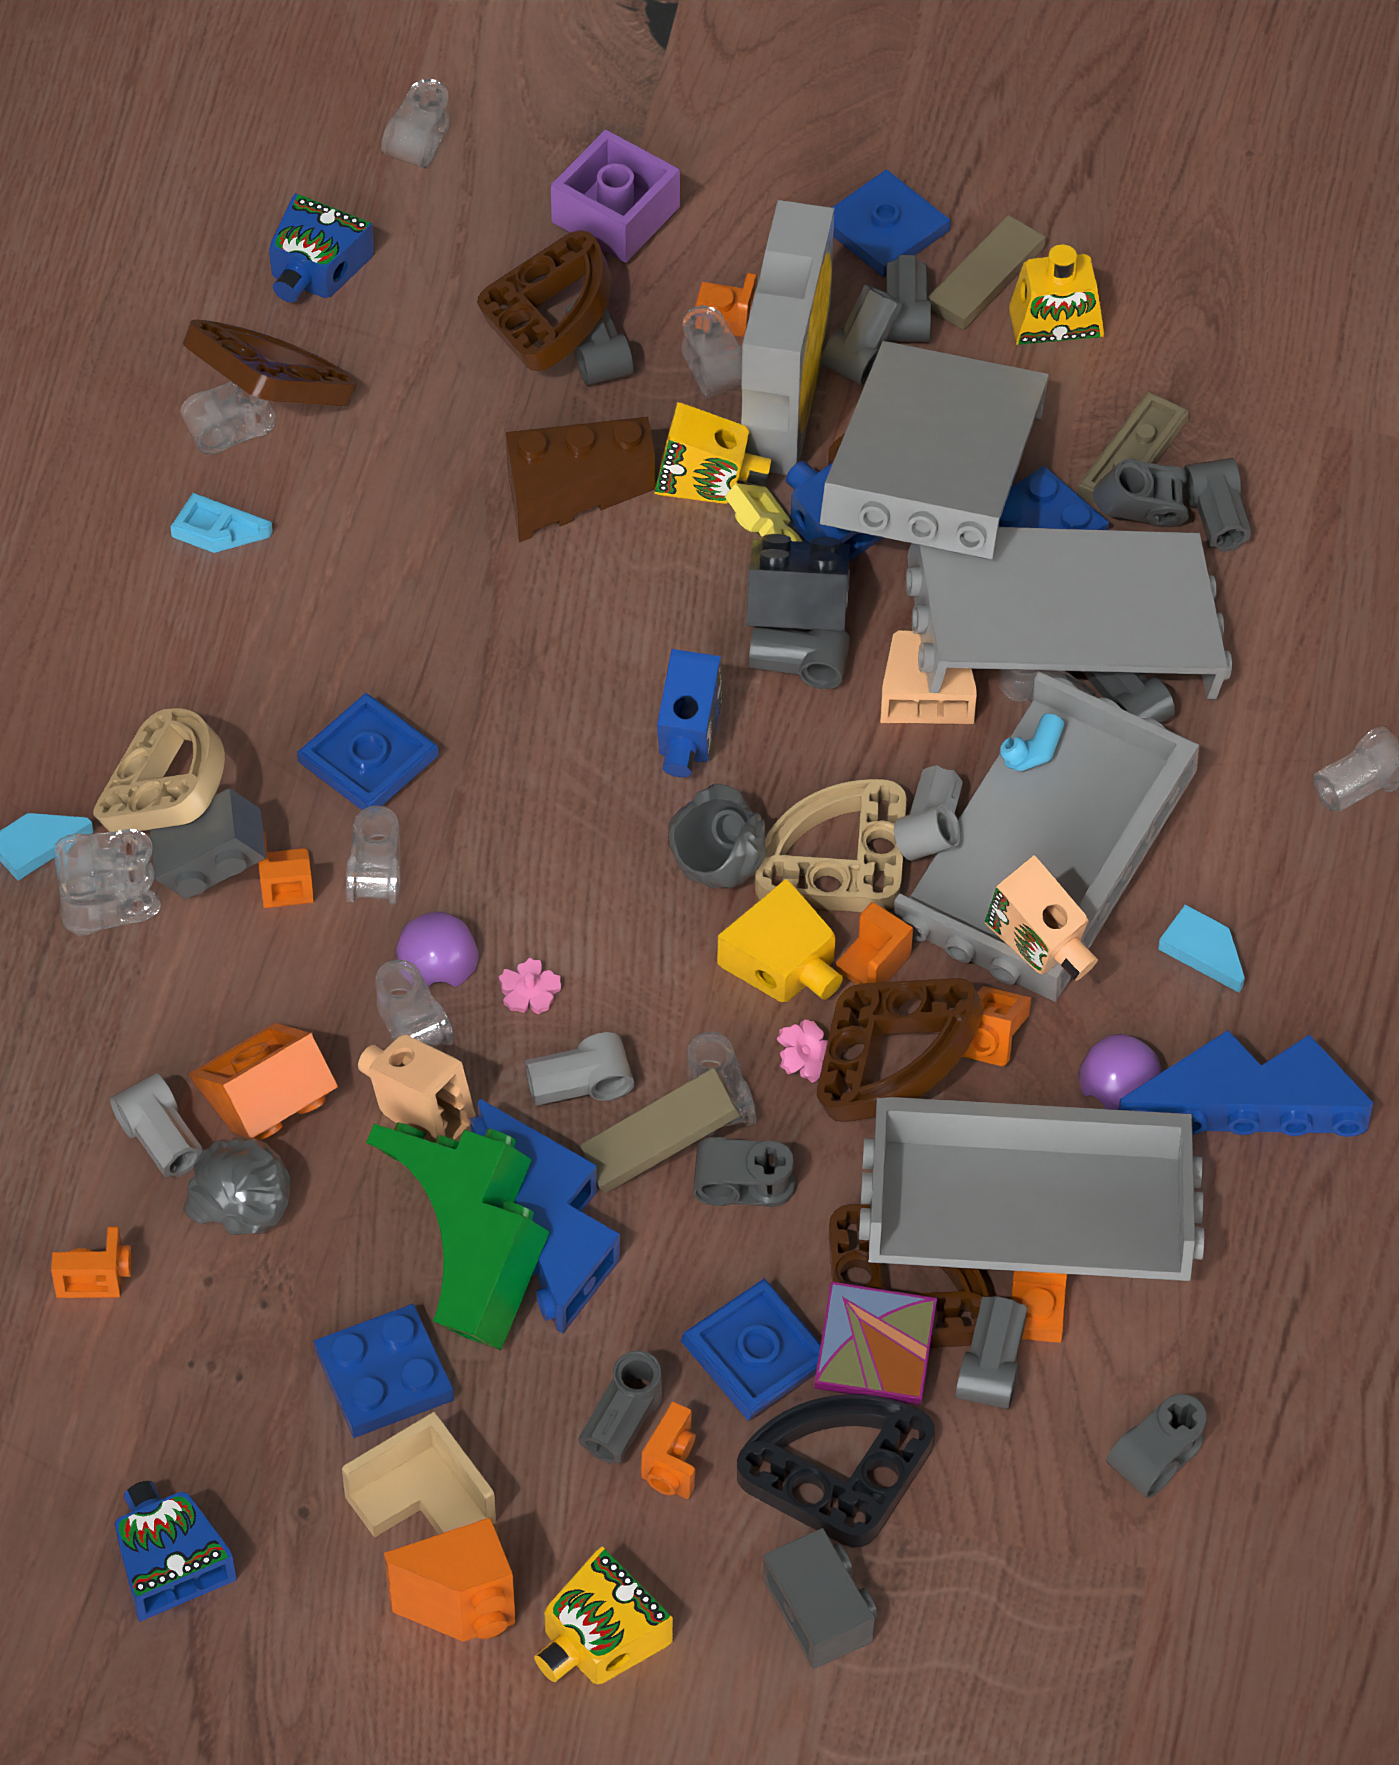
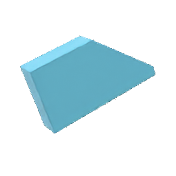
[170,493,273,553]
[0,813,94,881]
[1158,905,1245,993]

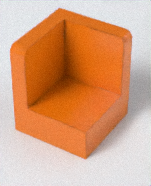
[258,831,314,908]
[836,902,913,984]

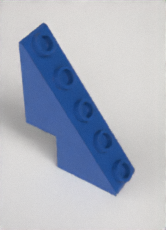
[1119,1030,1373,1137]
[469,1099,620,1334]

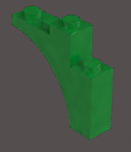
[366,1122,550,1350]

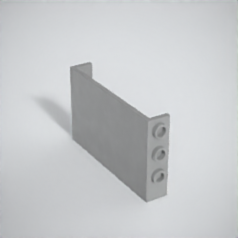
[820,341,1049,559]
[906,527,1232,699]
[894,672,1199,1002]
[859,1097,1204,1281]

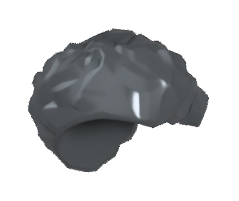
[668,784,766,889]
[183,1137,291,1235]

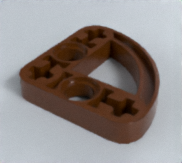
[477,230,612,371]
[183,319,357,406]
[817,978,983,1122]
[828,1204,989,1348]

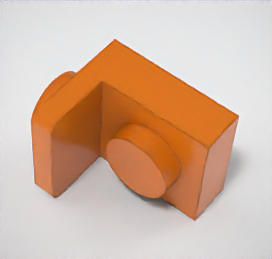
[692,272,757,337]
[962,986,1031,1066]
[51,1226,132,1298]
[1011,1271,1067,1343]
[641,1401,696,1499]

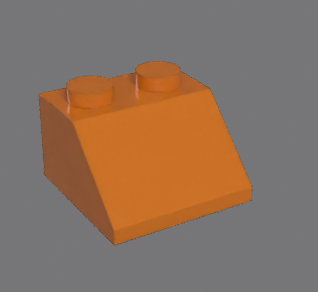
[189,1023,338,1140]
[384,1517,515,1642]

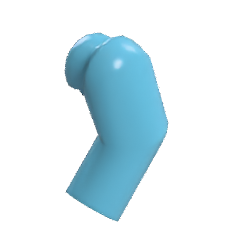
[1000,714,1065,772]

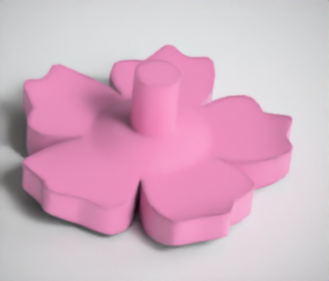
[499,958,561,1014]
[777,1019,828,1083]

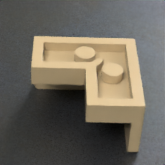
[342,1412,496,1538]

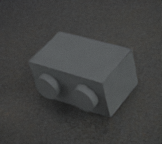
[150,788,266,899]
[763,1528,878,1670]

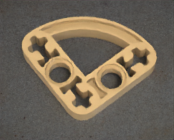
[93,708,225,834]
[755,779,907,912]

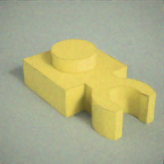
[725,483,802,542]

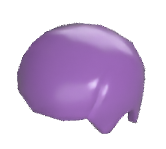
[395,911,480,988]
[1078,1034,1162,1110]

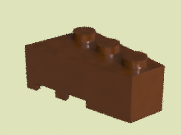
[506,417,655,542]

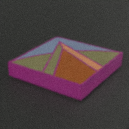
[814,1282,937,1406]

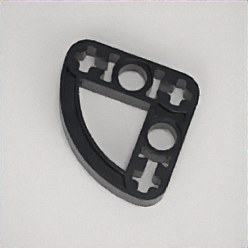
[737,1394,934,1548]

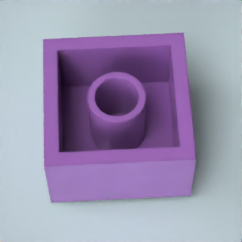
[551,129,680,263]

